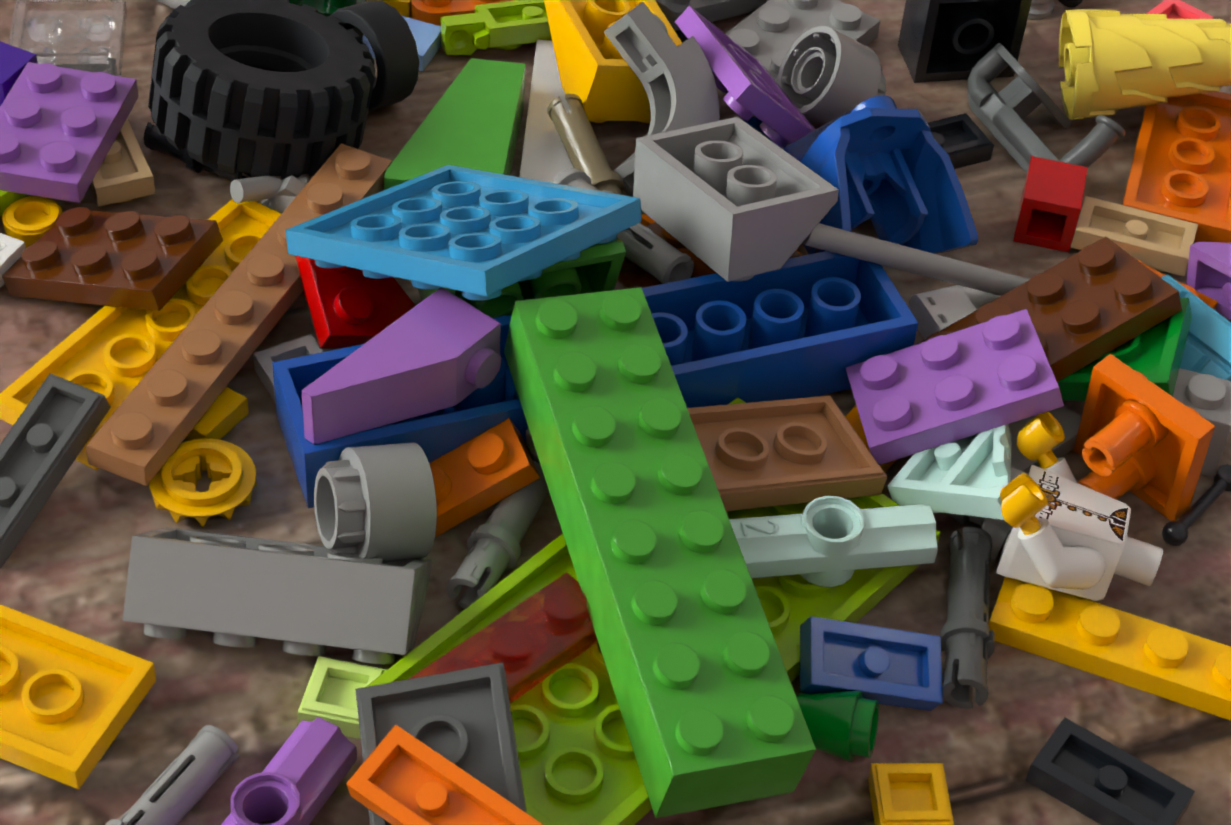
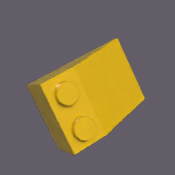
[544,0,682,123]

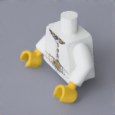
[996,412,1163,601]

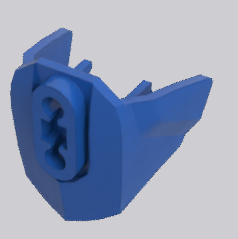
[801,95,978,255]

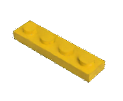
[988,577,1231,721]

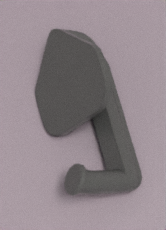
[968,43,1126,173]

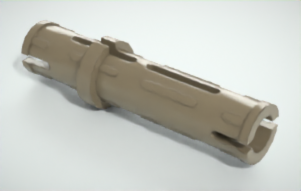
[547,94,625,195]

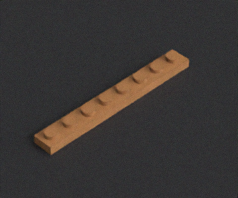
[86,144,393,486]

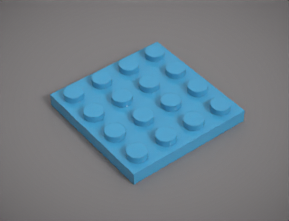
[286,165,641,300]

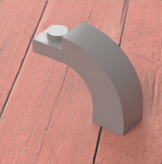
[604,2,720,214]

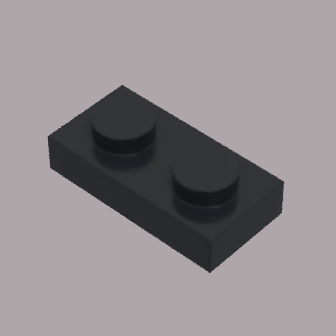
[1025,717,1195,825]

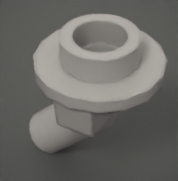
[230,175,310,214]

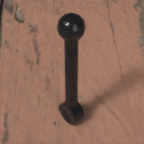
[1162,464,1231,546]

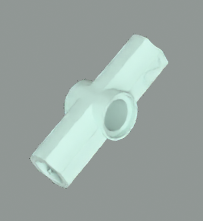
[729,496,938,587]

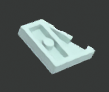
[888,424,1012,520]

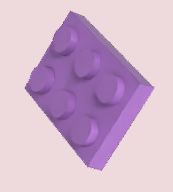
[675,5,819,154]
[0,62,139,203]
[846,309,1064,465]

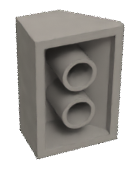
[633,117,839,282]

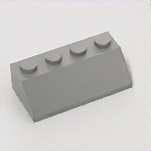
[123,527,432,664]

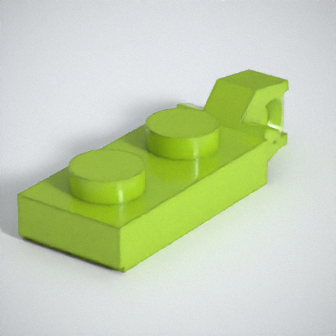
[440,0,552,55]

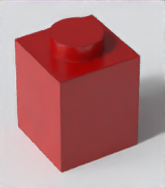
[1013,156,1088,253]

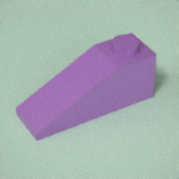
[301,288,501,445]

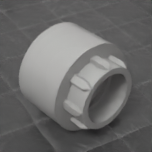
[777,26,886,131]
[314,442,437,562]

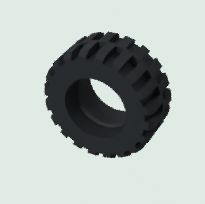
[148,0,376,180]

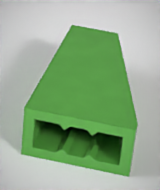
[384,58,526,190]

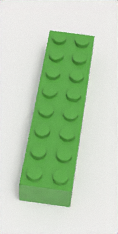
[504,287,816,818]

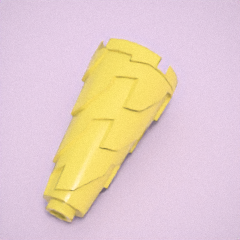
[1059,9,1231,120]

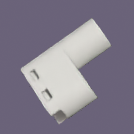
[909,285,1000,340]

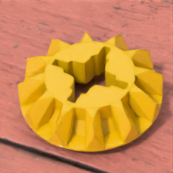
[149,438,257,527]

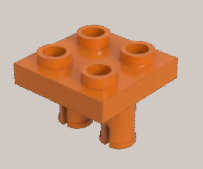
[1073,354,1215,521]

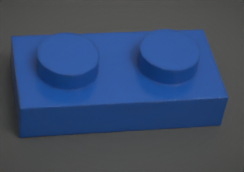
[800,616,943,711]

